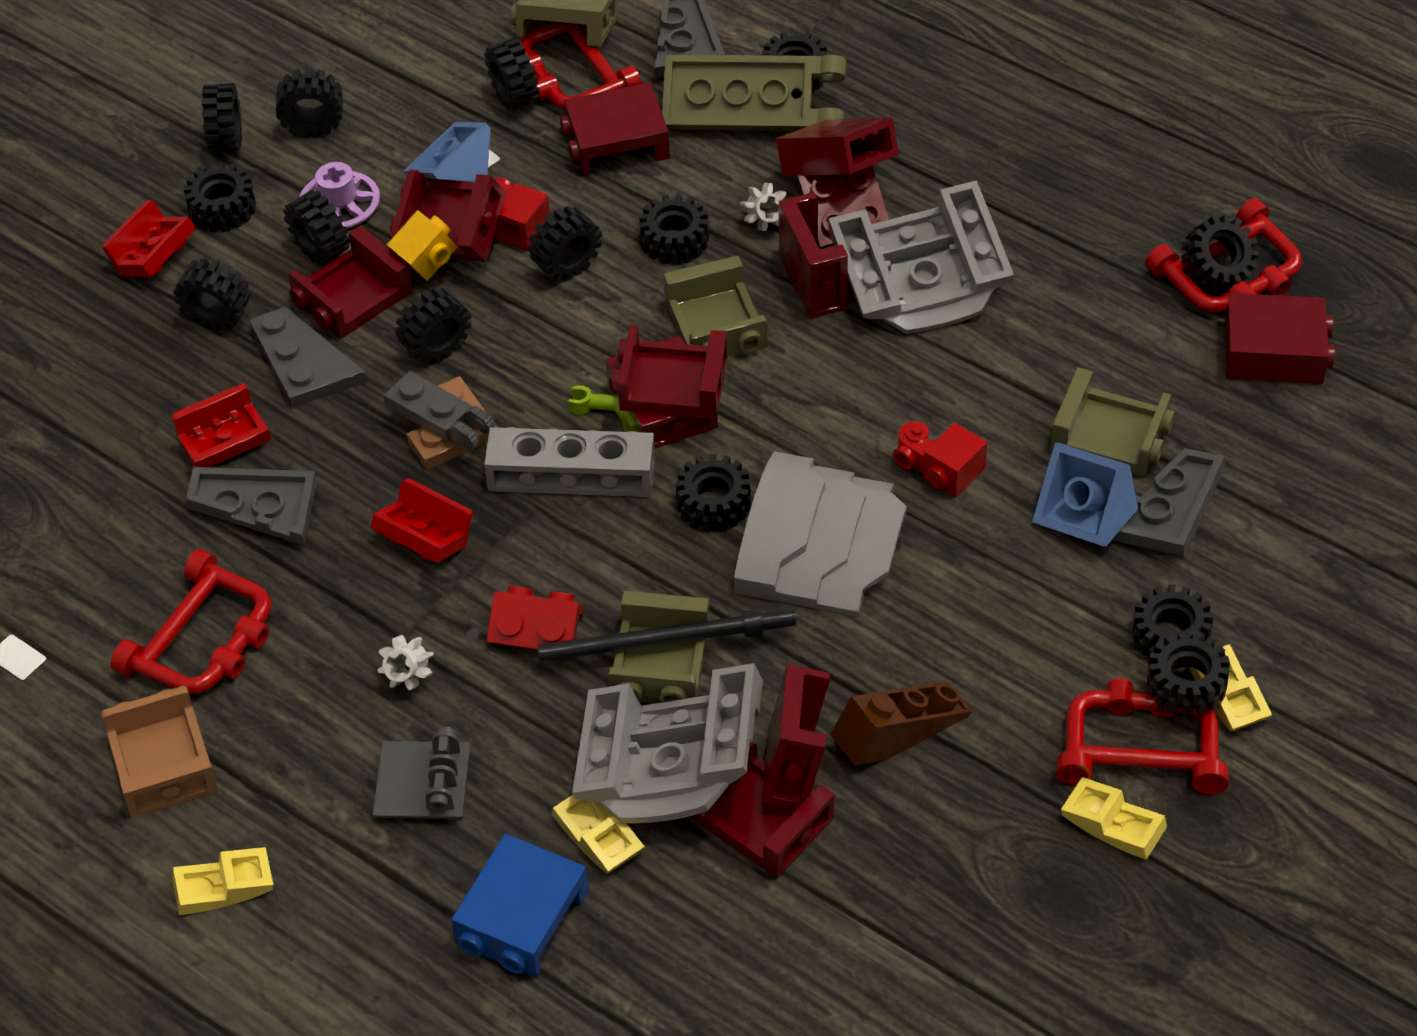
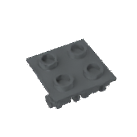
[373,727,470,819]

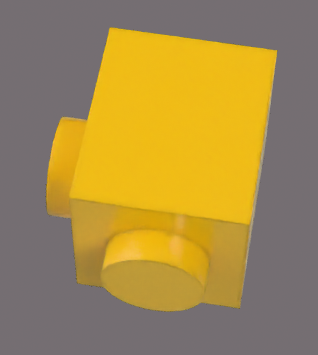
[387,210,458,281]

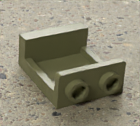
[511,0,617,47]
[663,255,768,357]
[1050,367,1176,478]
[608,591,710,704]

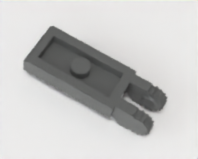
[384,371,495,450]

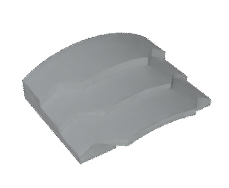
[828,180,1014,334]
[734,451,907,617]
[572,663,763,823]

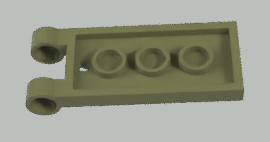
[662,55,846,131]

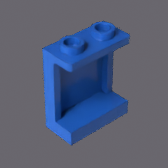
[451,833,589,977]

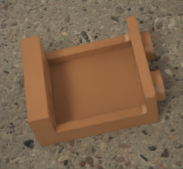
[101,686,218,819]

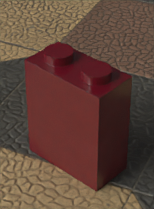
[776,117,899,176]
[1224,293,1335,384]

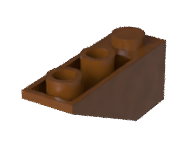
[830,681,972,766]

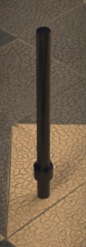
[537,609,796,662]

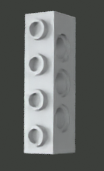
[484,427,655,497]

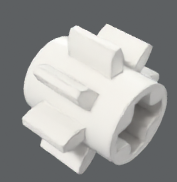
[740,183,787,231]
[378,635,434,690]

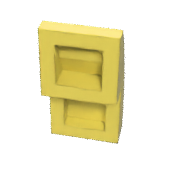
[1189,644,1272,732]
[1061,777,1167,860]
[551,795,645,874]
[172,847,273,915]

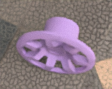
[299,162,380,228]

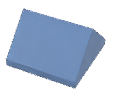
[403,122,491,182]
[1032,442,1138,546]

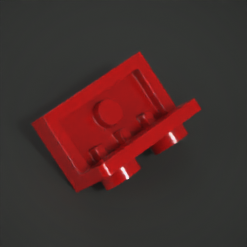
[102,200,196,278]
[171,383,271,467]
[370,478,473,563]
[486,586,585,650]

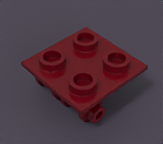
[798,166,889,248]

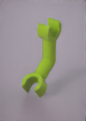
[568,386,637,432]

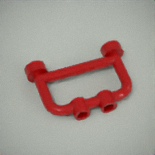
[519,22,642,110]
[1145,198,1302,313]
[110,549,271,694]
[1056,678,1229,795]

